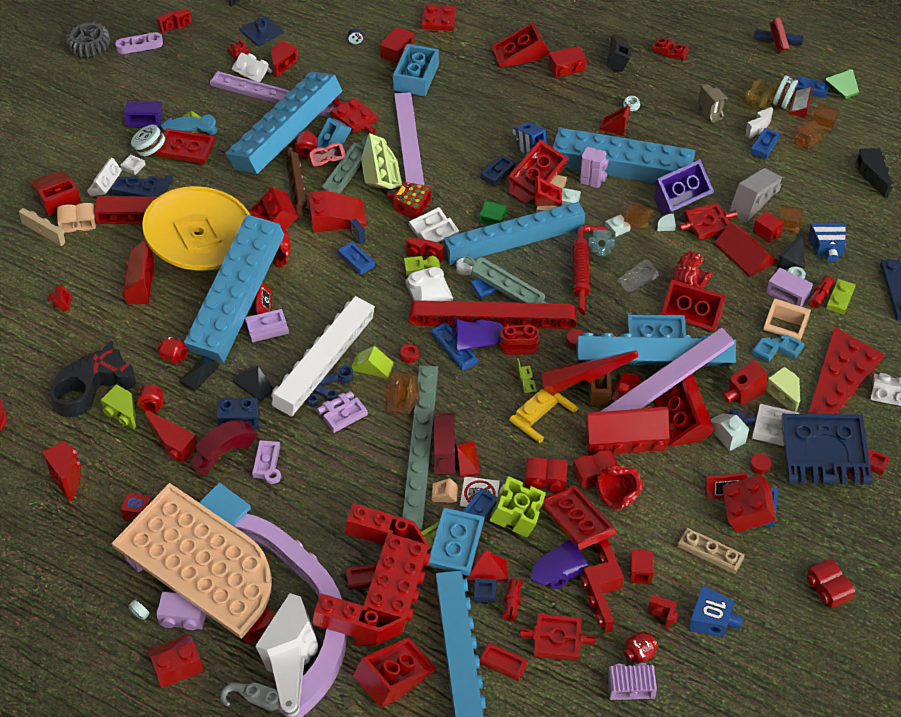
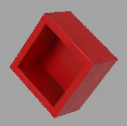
[723,474,776,532]

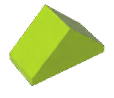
[351,346,394,379]

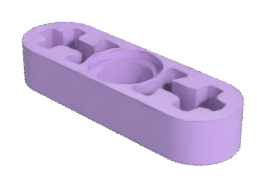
[115,33,163,54]

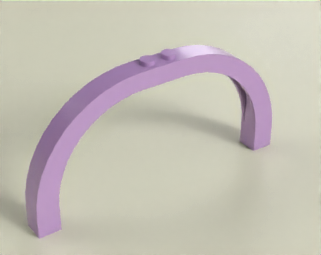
[124,513,347,717]

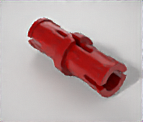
[808,275,834,308]
[502,578,523,622]

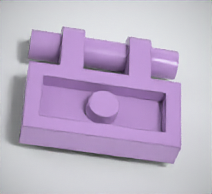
[316,391,368,433]

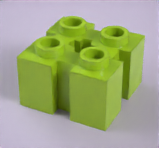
[489,476,546,538]

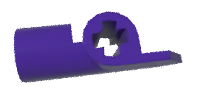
[452,319,504,351]
[530,539,588,589]

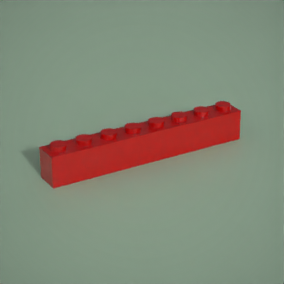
[94,196,240,224]

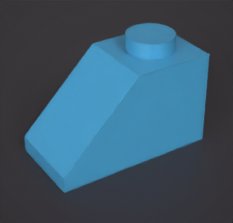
[317,117,352,148]

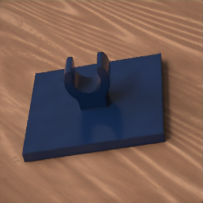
[239,16,284,46]

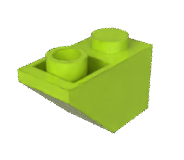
[101,384,136,429]

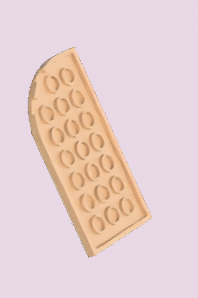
[111,483,272,639]

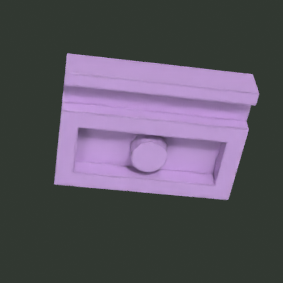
[245,309,289,342]

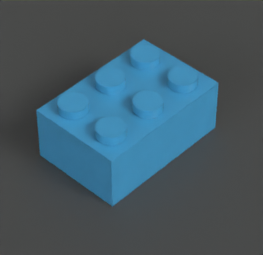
[393,44,439,96]

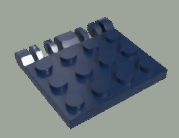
[781,413,872,485]

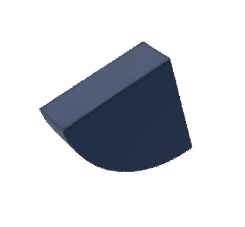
[729,408,756,426]

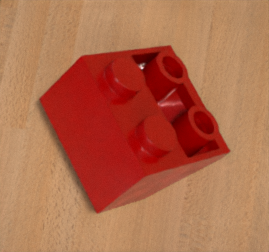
[250,186,298,229]

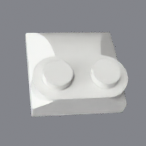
[406,267,453,301]

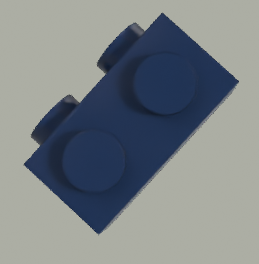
[217,397,259,429]

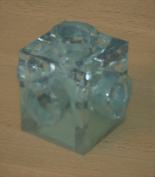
[588,230,615,256]

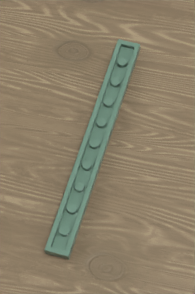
[402,365,438,532]

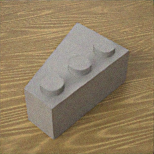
[729,168,782,223]

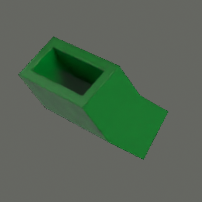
[479,201,507,226]

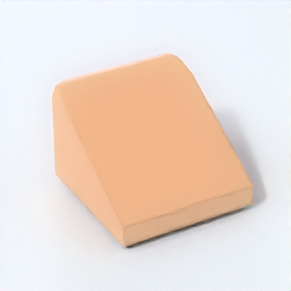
[431,478,458,503]

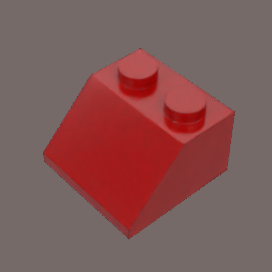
[42,440,82,503]
[147,634,204,688]

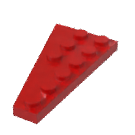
[808,326,885,414]

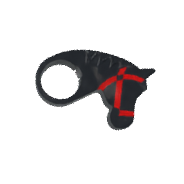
[50,341,136,418]

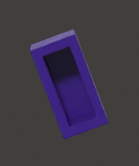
[124,101,163,127]

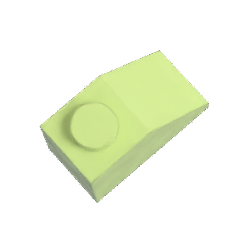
[766,367,800,412]

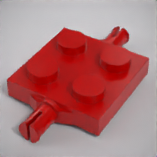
[330,97,378,134]
[679,203,738,240]
[520,613,596,661]

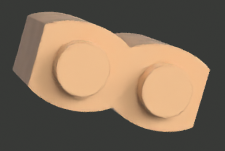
[57,203,96,233]

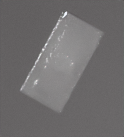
[617,259,659,293]

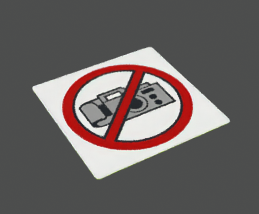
[460,477,500,510]

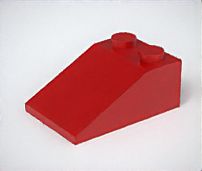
[491,22,550,67]
[308,190,367,233]
[353,637,437,708]

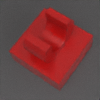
[227,39,250,60]
[48,284,72,311]

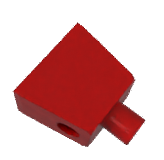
[722,360,767,405]

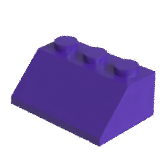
[655,160,714,215]

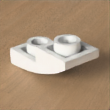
[745,107,773,139]

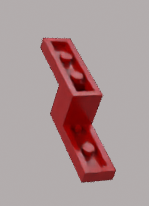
[581,538,624,634]

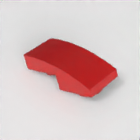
[156,9,192,34]
[652,38,689,60]
[406,238,444,262]

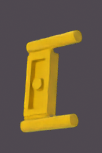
[509,389,578,443]

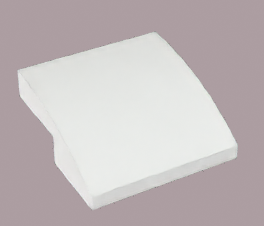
[409,207,459,243]
[752,404,799,446]

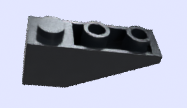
[607,34,632,72]
[856,148,893,198]

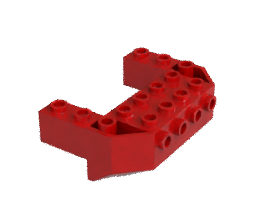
[312,503,431,647]

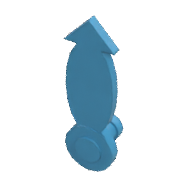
[160,114,217,136]

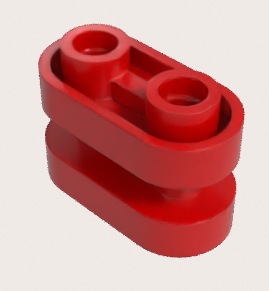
[500,325,539,355]

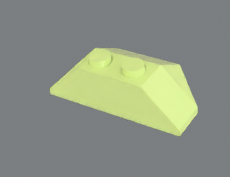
[361,133,402,189]

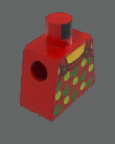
[387,182,432,219]

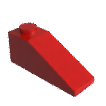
[145,410,198,463]

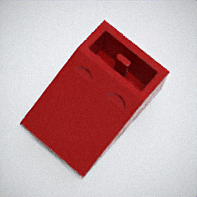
[30,170,82,216]

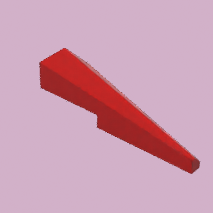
[542,350,638,396]

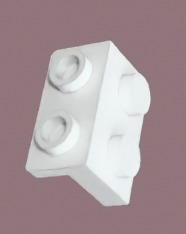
[232,52,272,82]
[87,158,122,196]
[871,373,901,406]

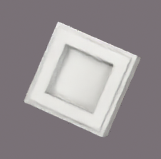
[120,155,145,175]

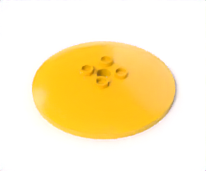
[142,186,250,270]

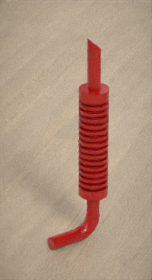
[573,225,608,316]

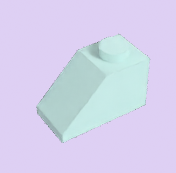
[710,413,749,451]

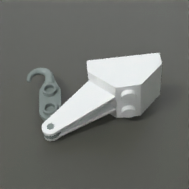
[220,593,319,717]

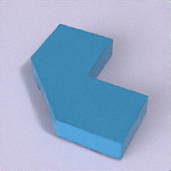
[752,335,805,363]

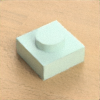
[561,188,581,206]
[605,215,631,237]

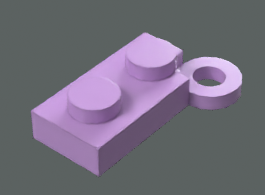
[252,440,281,484]

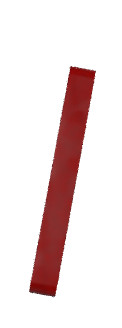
[409,300,577,329]

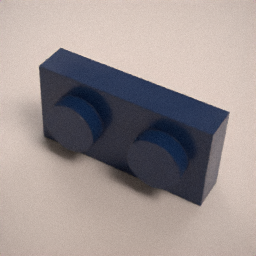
[481,155,516,186]

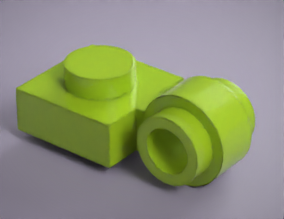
[404,256,440,276]

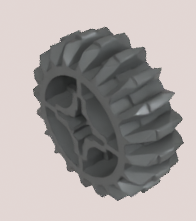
[66,22,110,58]

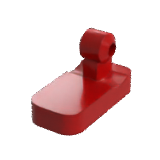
[611,373,640,404]

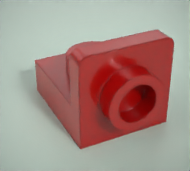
[648,594,679,630]

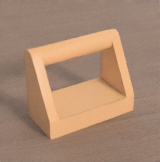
[763,298,811,341]

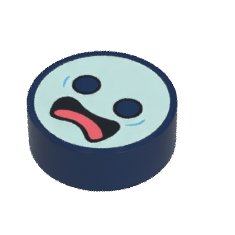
[347,28,364,45]

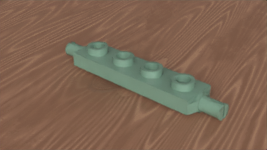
[322,137,367,194]
[463,255,548,303]

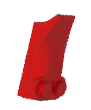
[508,140,568,203]

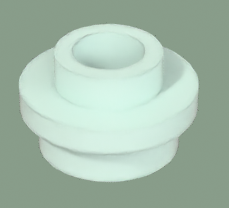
[623,96,640,111]

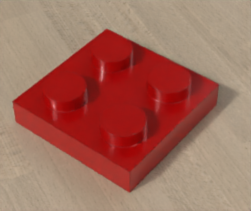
[422,4,456,31]

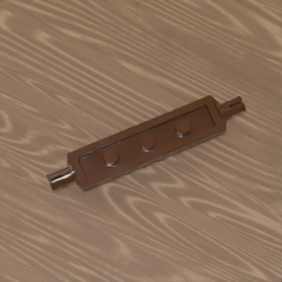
[286,147,307,219]

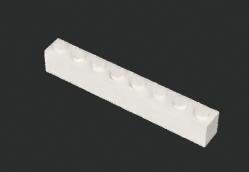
[271,296,375,416]

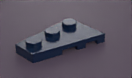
[110,175,173,197]

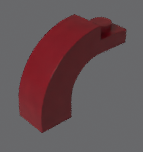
[434,412,455,474]
[189,420,258,477]

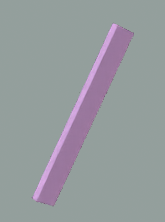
[210,71,336,118]
[394,92,424,185]
[601,328,735,412]

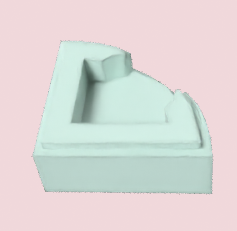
[657,213,676,231]

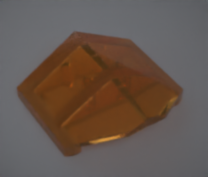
[385,371,420,414]

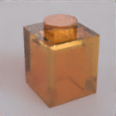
[810,104,839,133]
[794,120,824,151]
[624,203,653,228]
[778,205,805,233]

